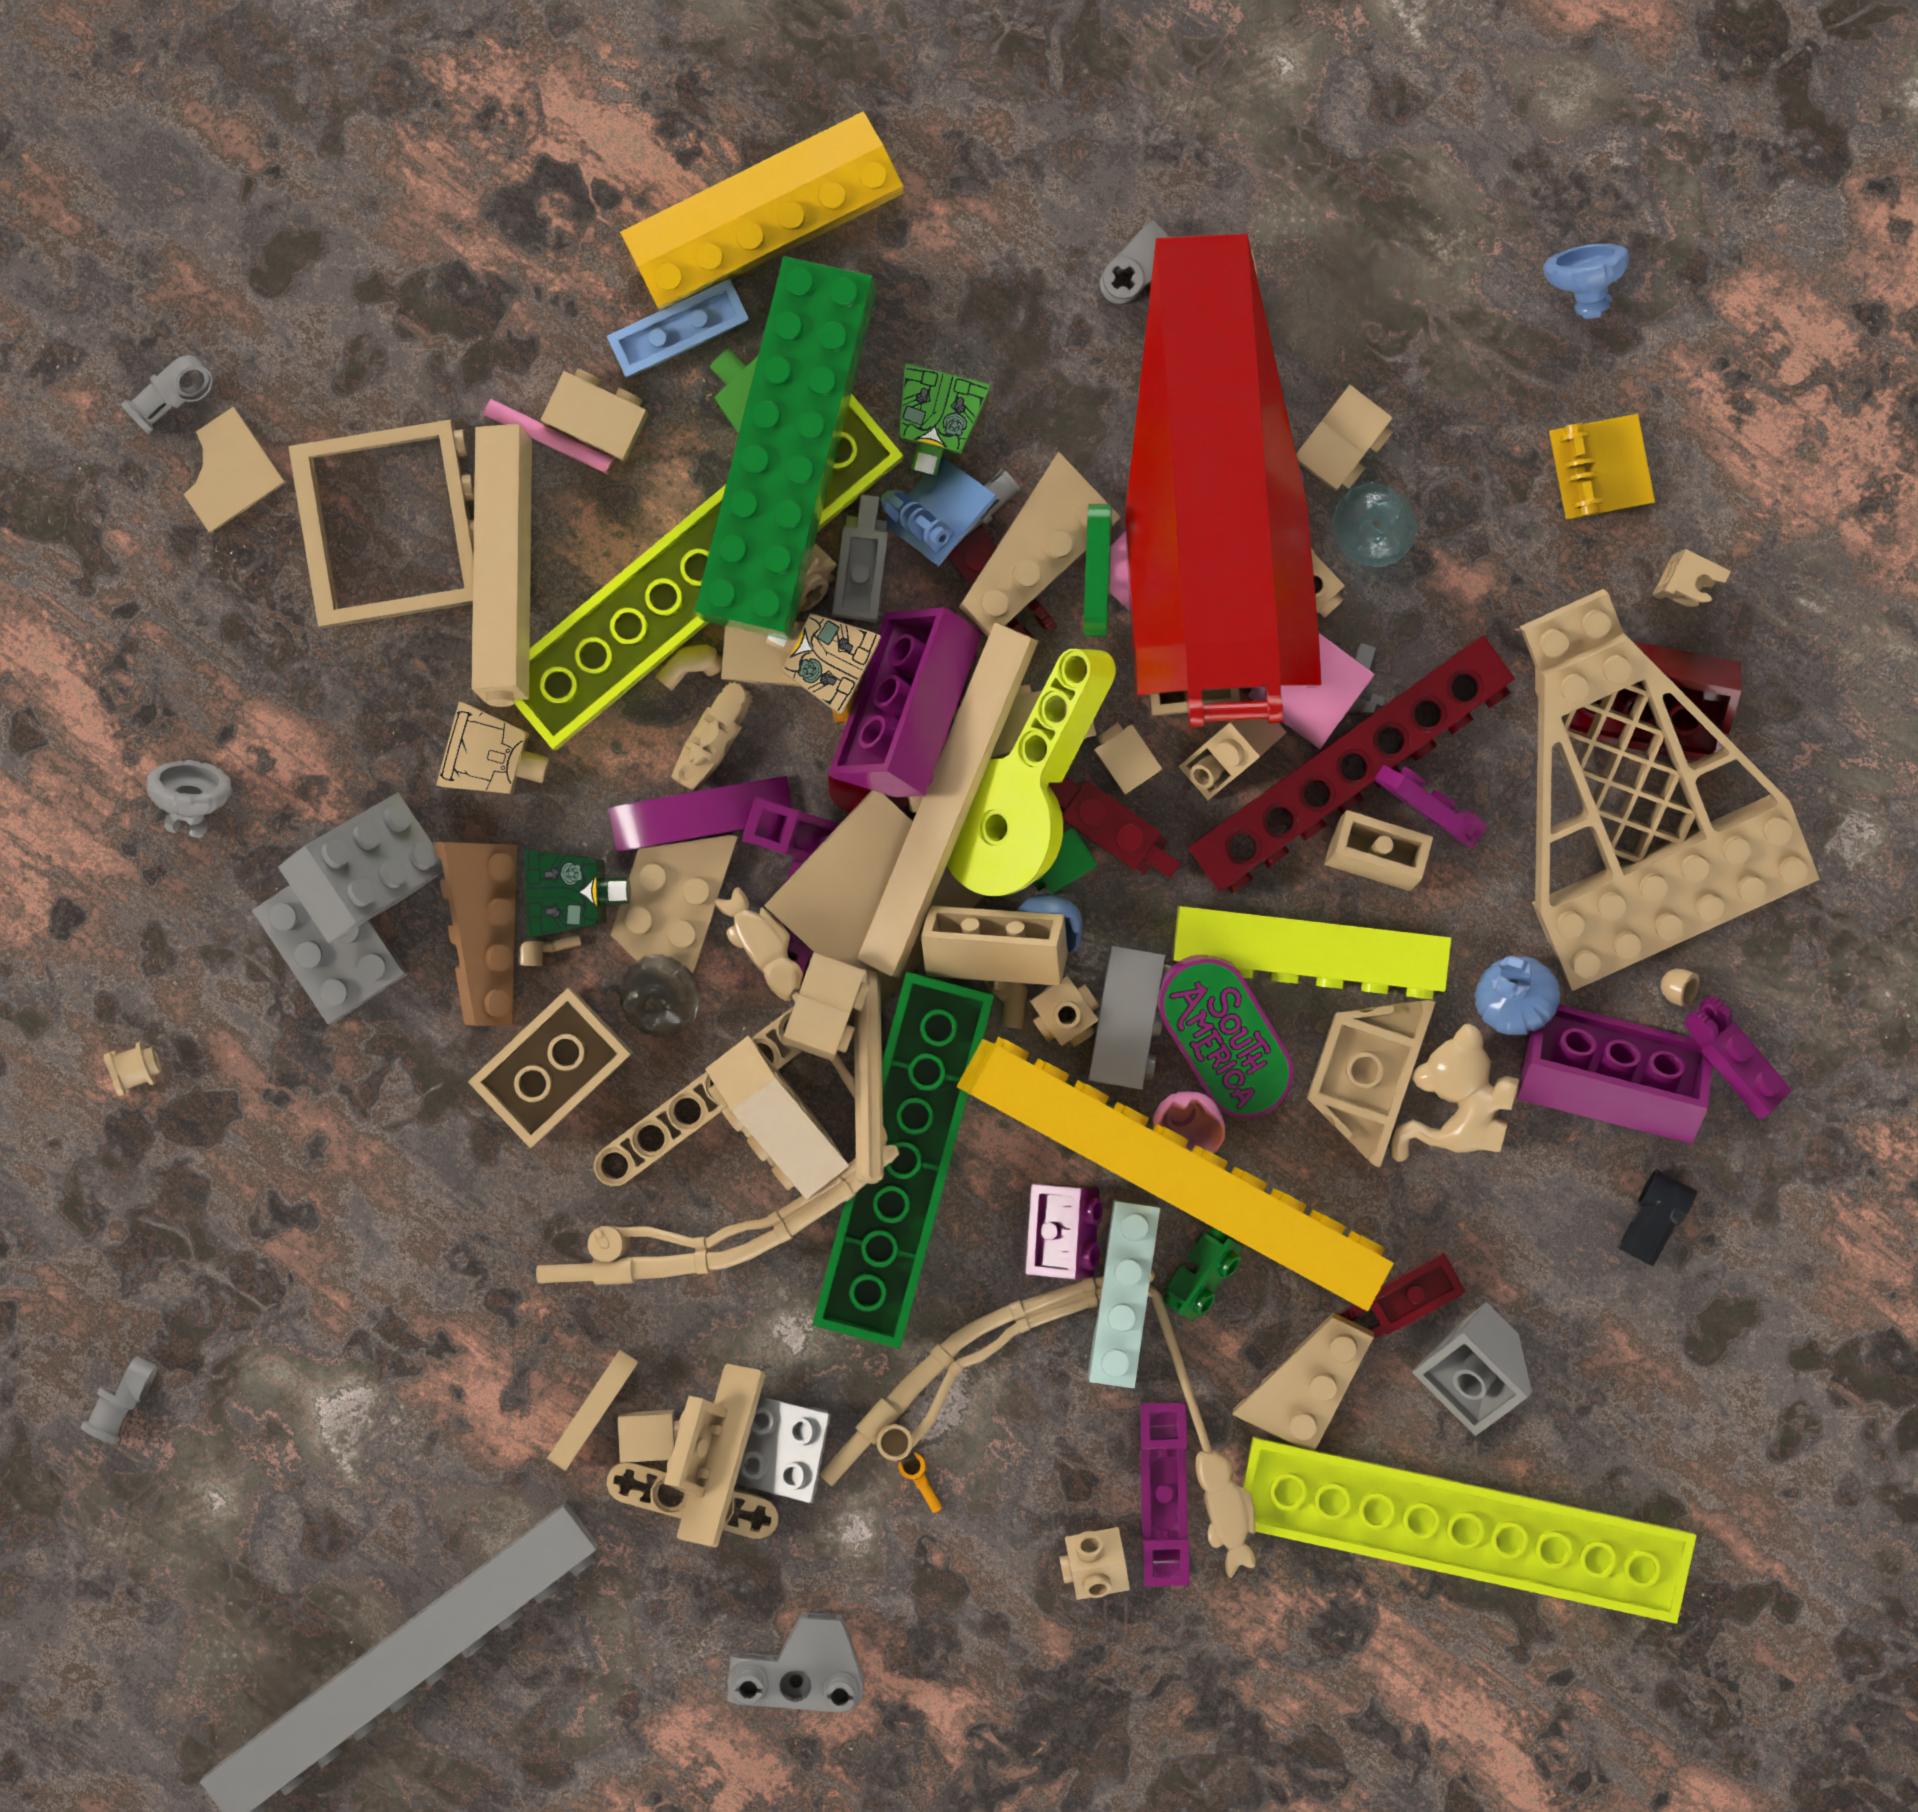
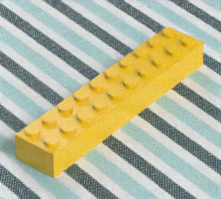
[957,1036,1394,1311]

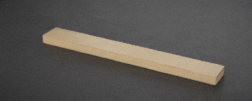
[857,622,1039,978]

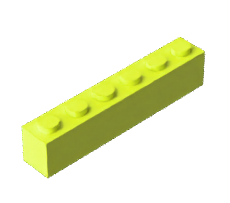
[1172,906,1451,999]

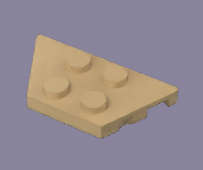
[611,835,738,1003]
[1306,999,1436,1167]

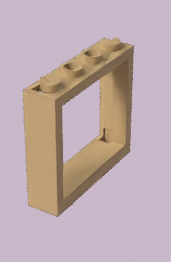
[288,420,474,629]

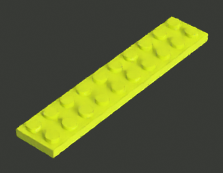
[1241,1436,1697,1624]

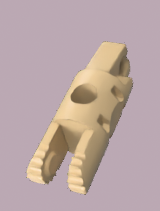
[671,682,753,791]

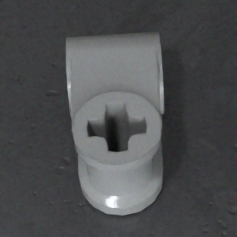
[1100,220,1169,305]

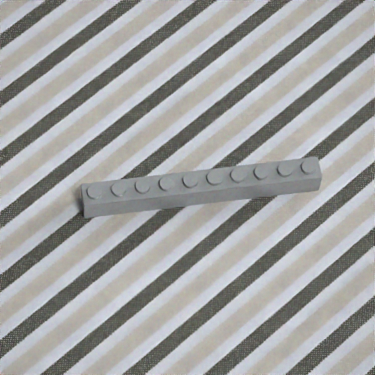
[199,1501,599,1812]

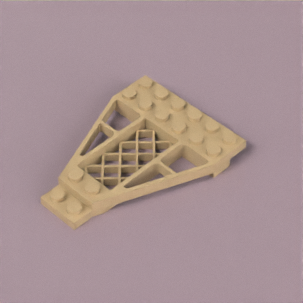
[1520,589,1820,991]

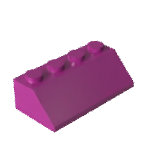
[828,607,983,797]
[1517,1004,1712,1144]

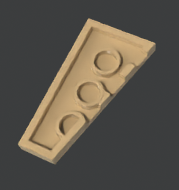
[959,452,1121,637]

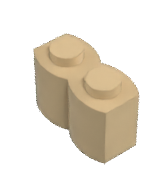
[1296,385,1393,492]
[782,952,870,1061]

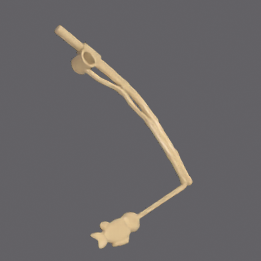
[536,887,899,1285]
[819,1270,1255,1578]

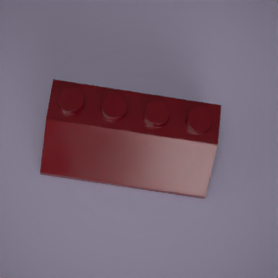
[1569,641,1742,761]

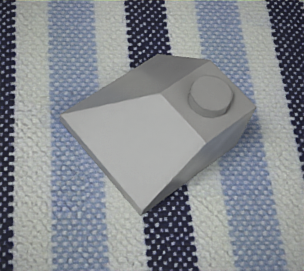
[1411,1302,1532,1436]

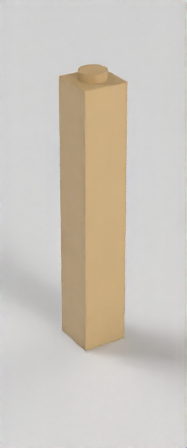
[472,424,532,707]

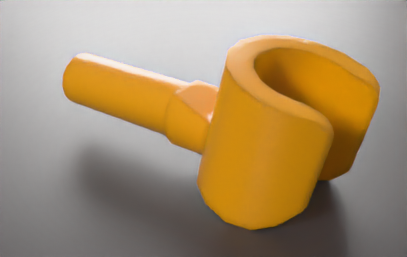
[898,1453,943,1513]

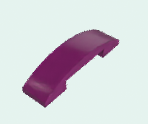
[608,776,793,852]
[741,797,840,860]
[1140,1403,1190,1587]

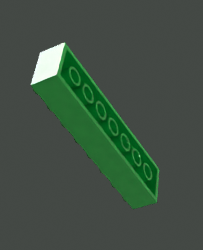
[694,256,878,641]
[812,971,995,1349]

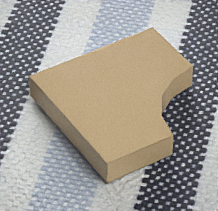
[184,406,286,533]

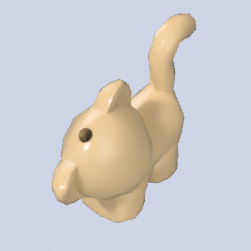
[1390,1024,1519,1162]

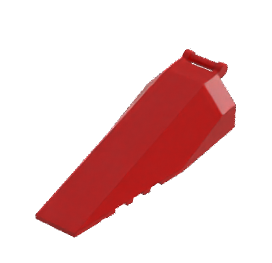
[1125,233,1322,728]

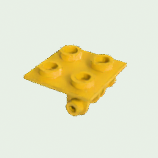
[1549,414,1655,520]

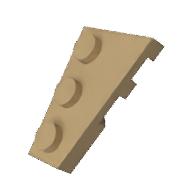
[1232,1313,1374,1451]

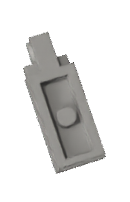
[832,494,888,623]

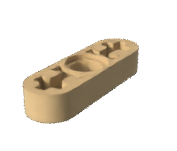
[547,1350,638,1471]

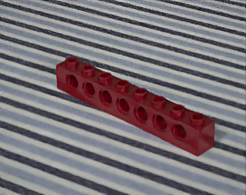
[1186,635,1515,894]

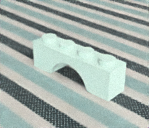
[1088,1198,1160,1388]

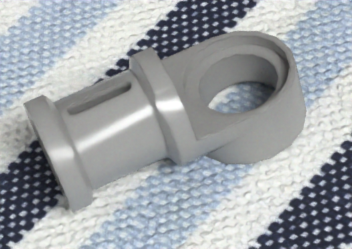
[121,355,213,434]
[80,1356,158,1444]

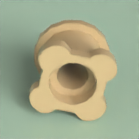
[104,1041,162,1096]

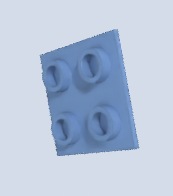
[881,456,998,567]

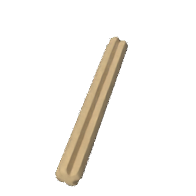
[854,969,884,1184]

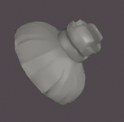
[147,760,232,838]

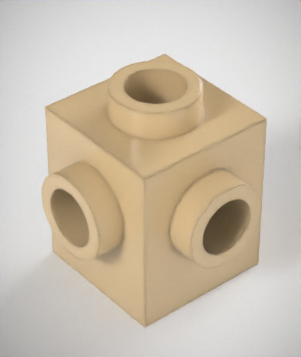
[1030,973,1100,1047]
[1059,1527,1130,1600]

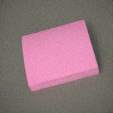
[1248,633,1375,750]

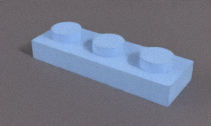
[607,279,750,379]

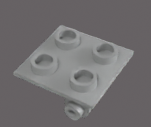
[736,1396,831,1503]

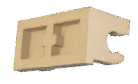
[1652,549,1731,607]

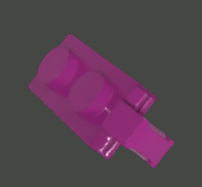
[1375,765,1488,849]

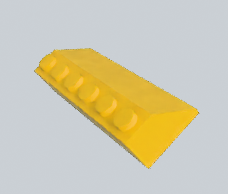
[620,111,904,311]

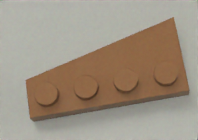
[433,842,517,1026]

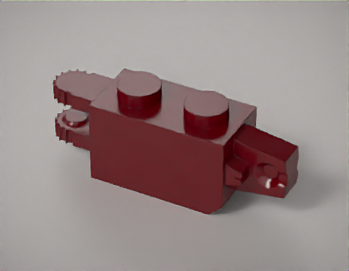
[1049,778,1181,879]

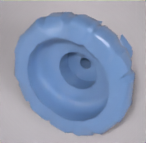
[1543,243,1629,319]
[1474,956,1561,1035]

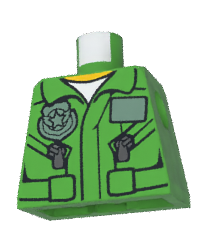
[899,363,990,477]

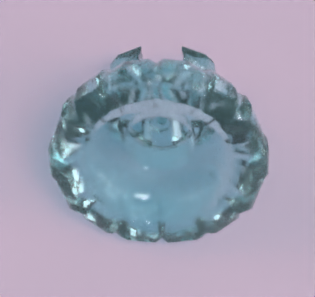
[1332,482,1418,568]

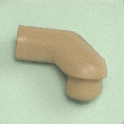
[655,644,723,691]
[983,980,1028,1029]

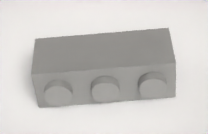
[1087,945,1172,1090]

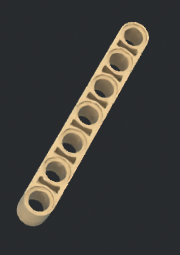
[594,1006,853,1186]

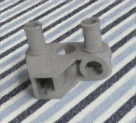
[726,1612,864,1712]

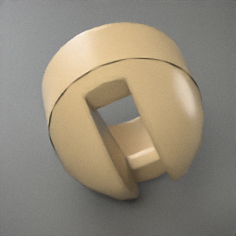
[1660,968,1700,1008]

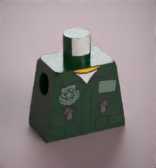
[524,850,631,937]

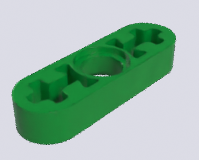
[1083,504,1112,637]

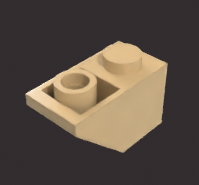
[1178,698,1286,800]

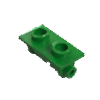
[1163,1227,1244,1322]

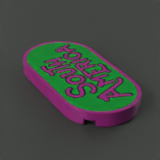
[1157,955,1293,1118]

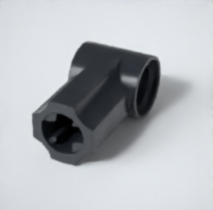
[1617,1169,1697,1267]

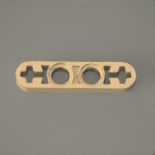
[607,1462,779,1539]

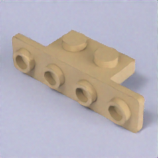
[664,1364,765,1548]

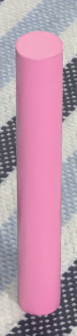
[484,399,614,474]

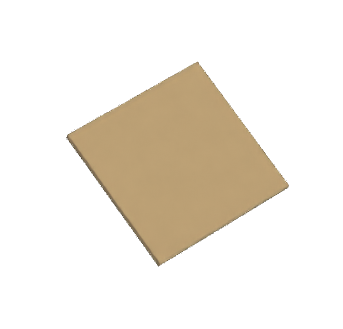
[764,790,984,1006]

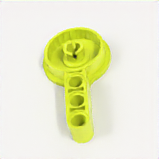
[947,649,1116,896]

